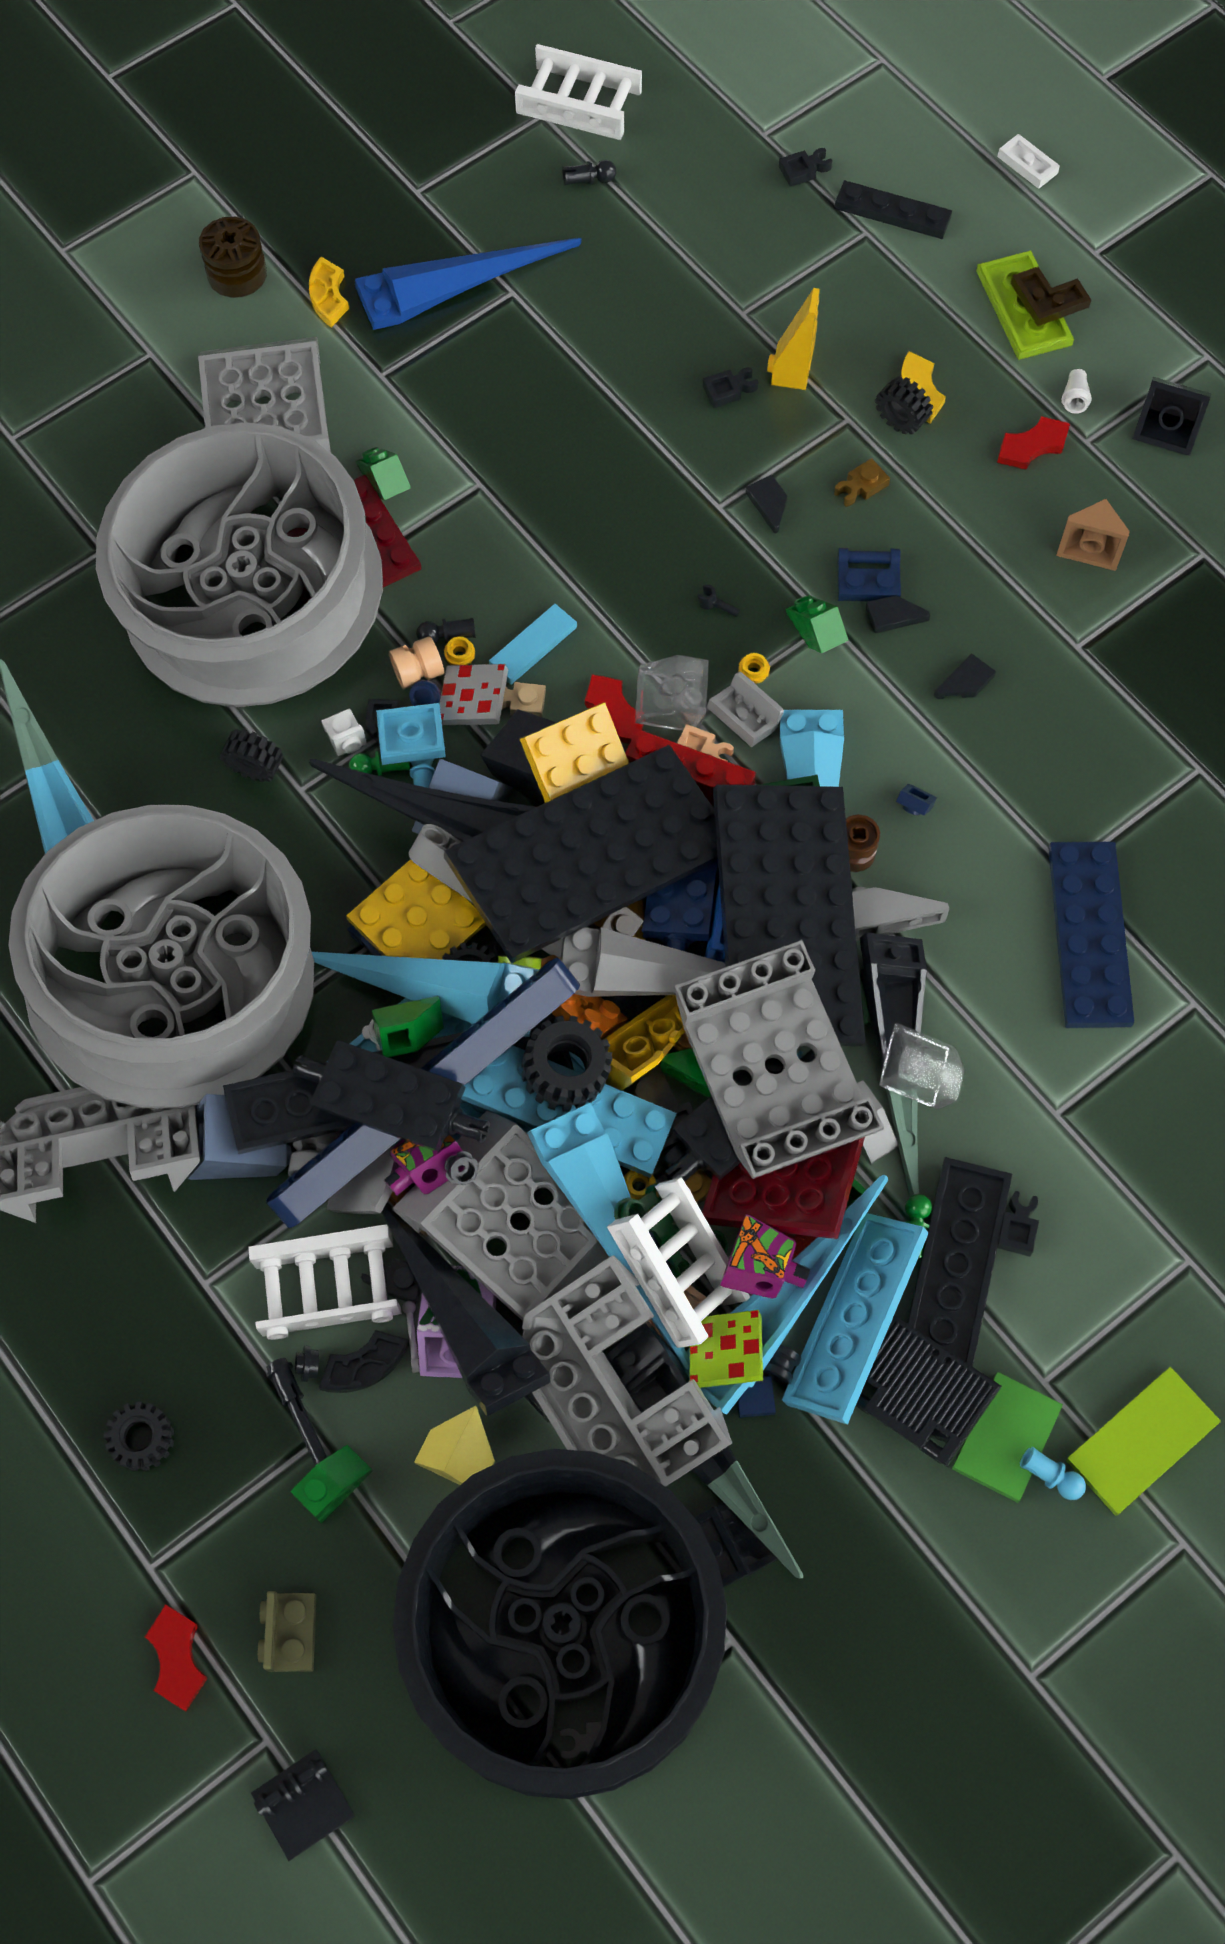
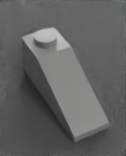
[852,887,949,941]

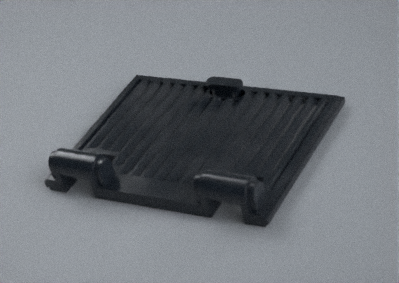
[856,1315,1002,1467]

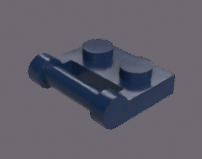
[838,548,901,601]

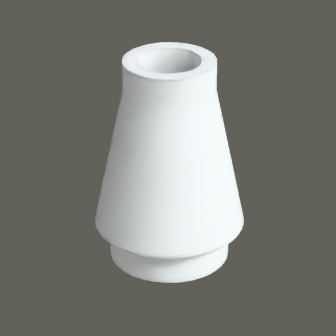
[1061,369,1092,413]

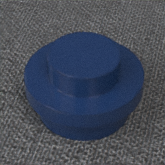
[409,680,441,706]

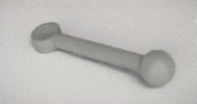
[402,1300,420,1373]

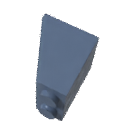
[412,759,513,834]
[188,1094,291,1180]

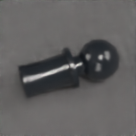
[562,160,616,185]
[416,618,476,644]

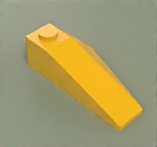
[767,288,820,390]
[603,995,685,1091]

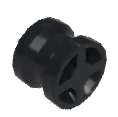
[763,1345,802,1385]

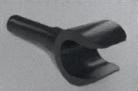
[698,585,740,617]

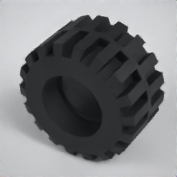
[521,1016,612,1111]

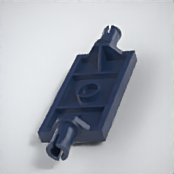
[642,861,718,951]

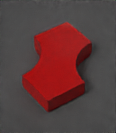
[997,416,1070,470]
[585,674,646,744]
[145,1605,207,1712]

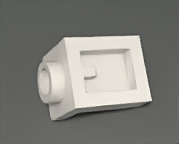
[321,708,367,756]

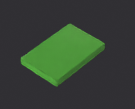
[952,1372,1063,1503]

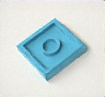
[376,703,446,765]

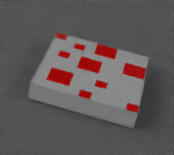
[440,664,509,725]

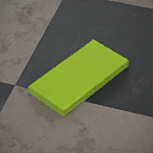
[976,250,1074,360]
[1065,1367,1221,1516]

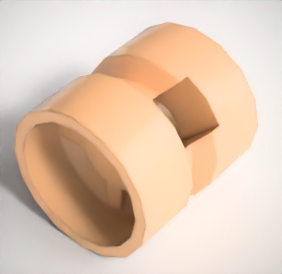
[389,636,445,690]

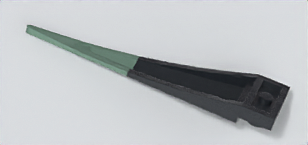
[860,932,927,1197]
[606,1322,803,1579]

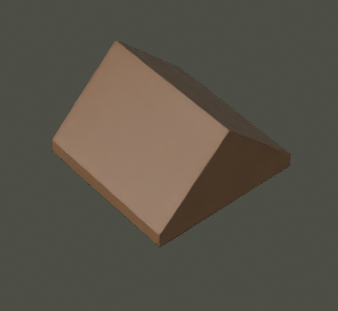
[1056,499,1130,571]

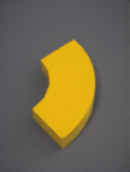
[309,257,349,328]
[901,351,946,424]

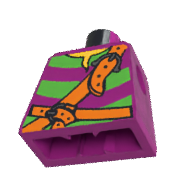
[384,1135,464,1196]
[720,1214,810,1299]

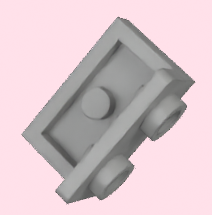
[707,671,784,747]

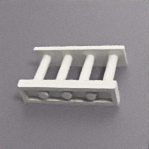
[515,44,642,140]
[607,1177,750,1348]
[248,1224,402,1340]

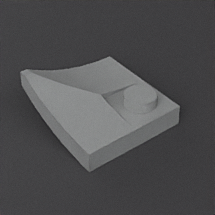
[327,1146,399,1214]

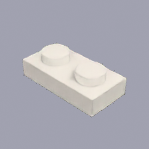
[998,134,1060,189]

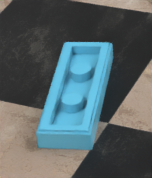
[489,604,577,685]

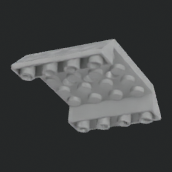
[198,337,331,453]
[674,940,884,1179]
[393,1110,609,1321]

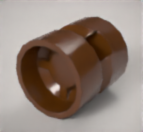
[846,814,880,872]

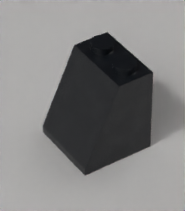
[480,709,556,805]

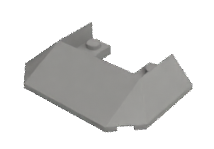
[0,1087,200,1223]
[522,1255,732,1487]

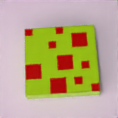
[690,1310,763,1388]

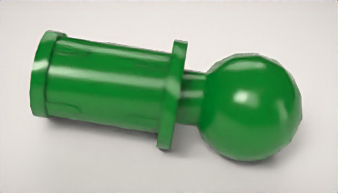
[349,750,410,776]
[905,1194,932,1261]

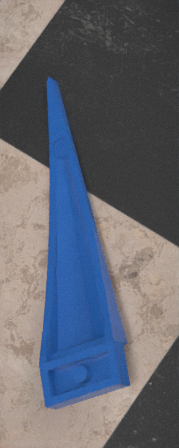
[355,238,582,330]

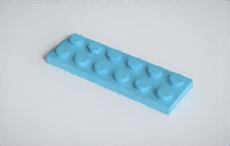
[461,1045,677,1178]
[782,1213,928,1425]

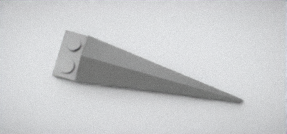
[560,927,726,997]

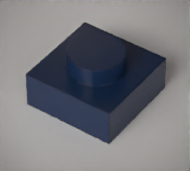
[896,784,937,816]

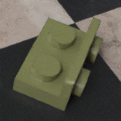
[258,1591,317,1672]

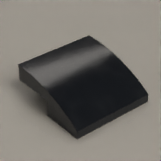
[694,1503,779,1588]

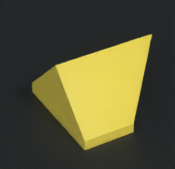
[414,1405,495,1485]

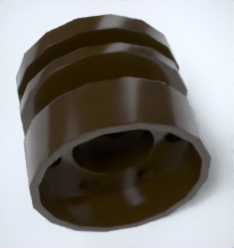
[199,216,267,298]

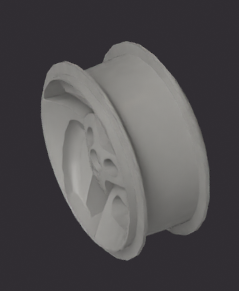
[96,422,383,707]
[8,805,314,1108]

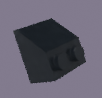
[1132,377,1211,456]

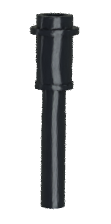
[266,1358,327,1466]

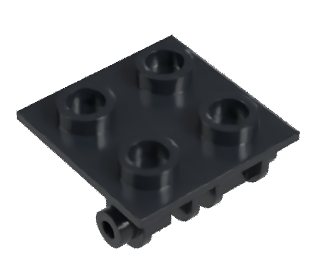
[251,1749,355,1861]

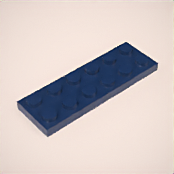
[1048,842,1135,1028]

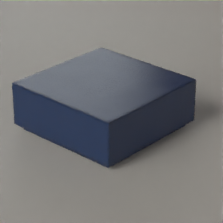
[738,1377,776,1418]

